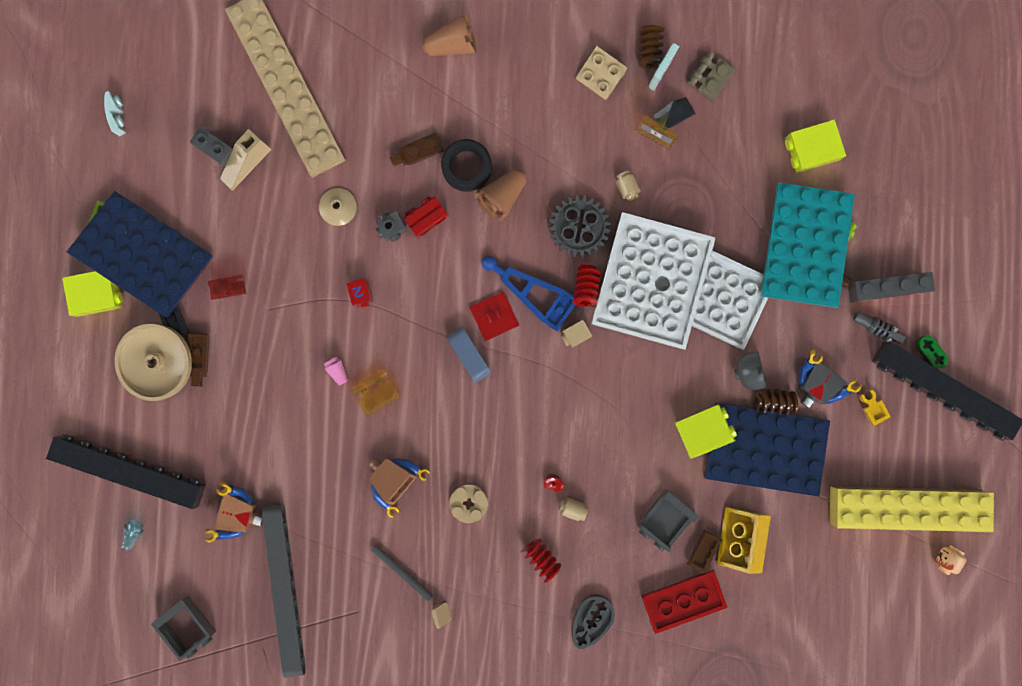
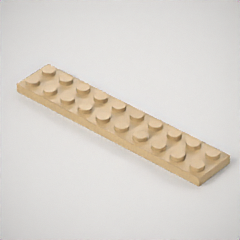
[225,0,346,178]

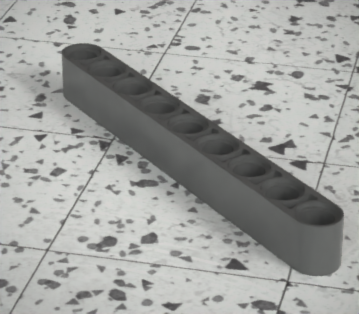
[262,504,306,678]

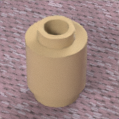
[616,171,640,201]
[558,497,588,521]

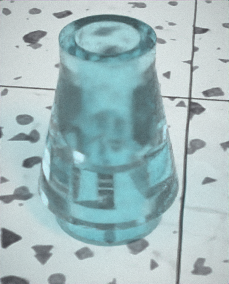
[120,520,144,551]

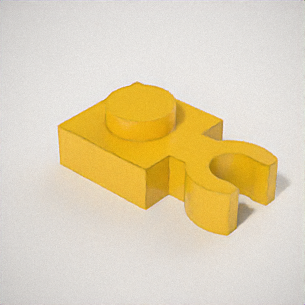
[859,390,891,426]

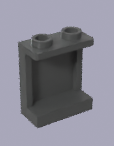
[637,490,699,552]

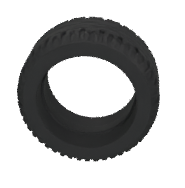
[441,139,492,192]

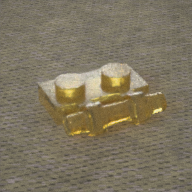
[351,369,400,416]

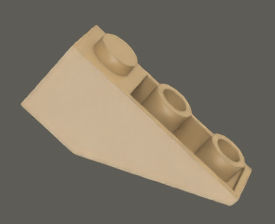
[220,129,271,191]

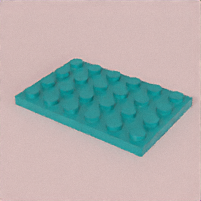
[760,182,855,308]

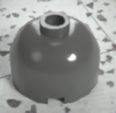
[734,351,767,390]

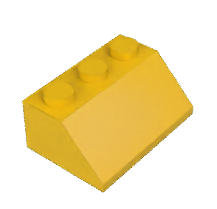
[717,507,771,574]

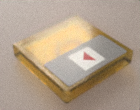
[636,116,678,150]

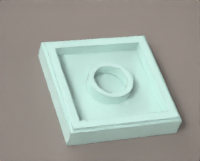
[649,43,680,91]

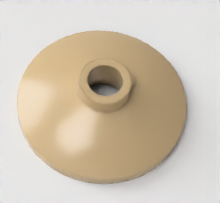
[319,188,357,226]

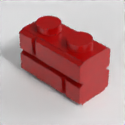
[404,196,449,239]

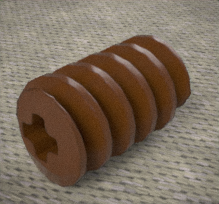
[639,25,664,69]
[754,389,798,415]

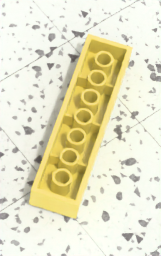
[830,486,994,532]

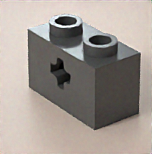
[190,126,233,167]

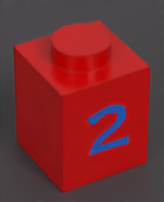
[346,278,373,309]

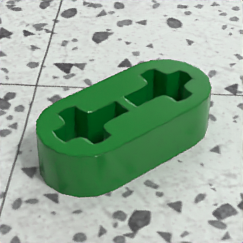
[916,336,948,368]

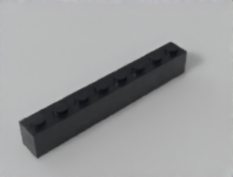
[872,341,1022,441]
[46,434,206,509]

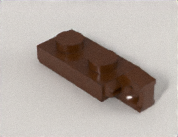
[390,132,444,166]
[187,333,210,387]

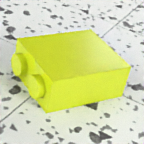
[785,119,846,173]
[62,271,123,317]
[675,405,737,459]

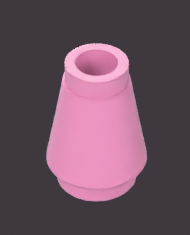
[323,356,348,386]

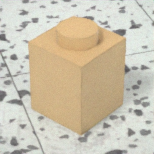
[561,320,592,348]

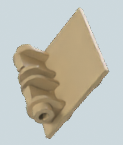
[575,46,628,100]

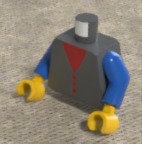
[798,350,862,409]

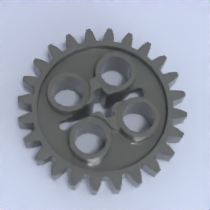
[549,195,611,258]

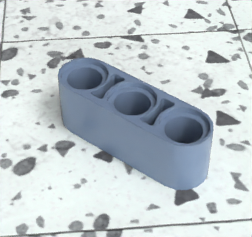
[446,326,491,383]

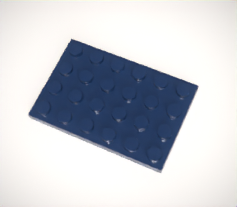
[66,191,213,318]
[704,403,830,497]

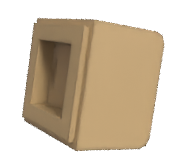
[431,602,452,629]

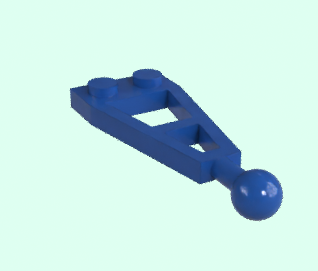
[481,256,575,332]

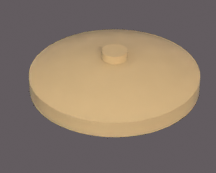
[115,324,192,401]

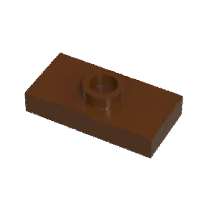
[687,530,723,574]

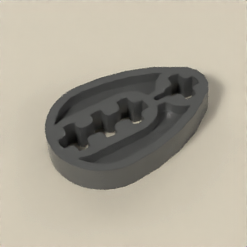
[572,594,615,649]

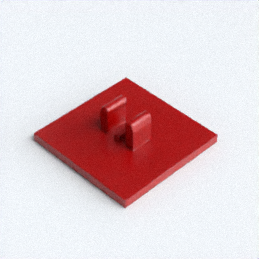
[469,291,519,341]

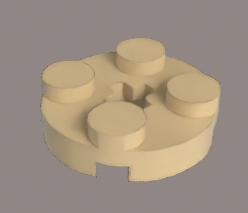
[449,484,488,523]

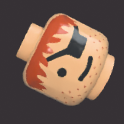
[935,545,967,575]

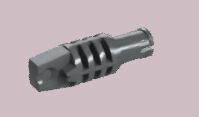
[852,311,906,344]

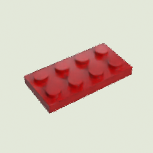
[641,570,728,634]

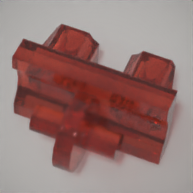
[208,275,247,300]

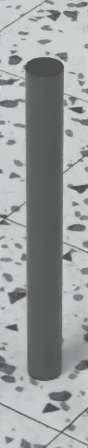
[371,545,433,601]

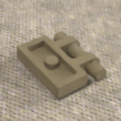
[687,51,735,102]

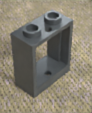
[151,596,216,661]

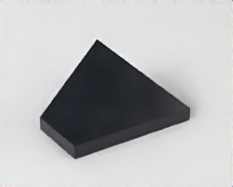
[653,97,696,132]

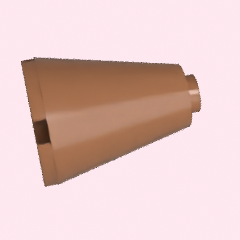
[422,15,477,56]
[475,169,526,222]

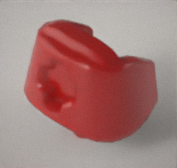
[544,474,564,492]

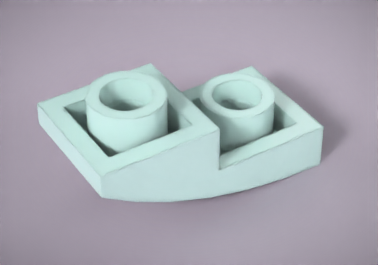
[104,91,126,136]

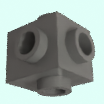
[375,211,407,242]

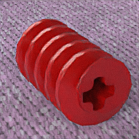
[573,263,601,307]
[521,538,561,583]

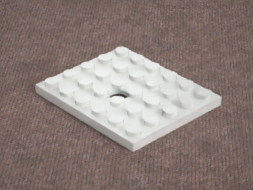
[591,212,715,350]

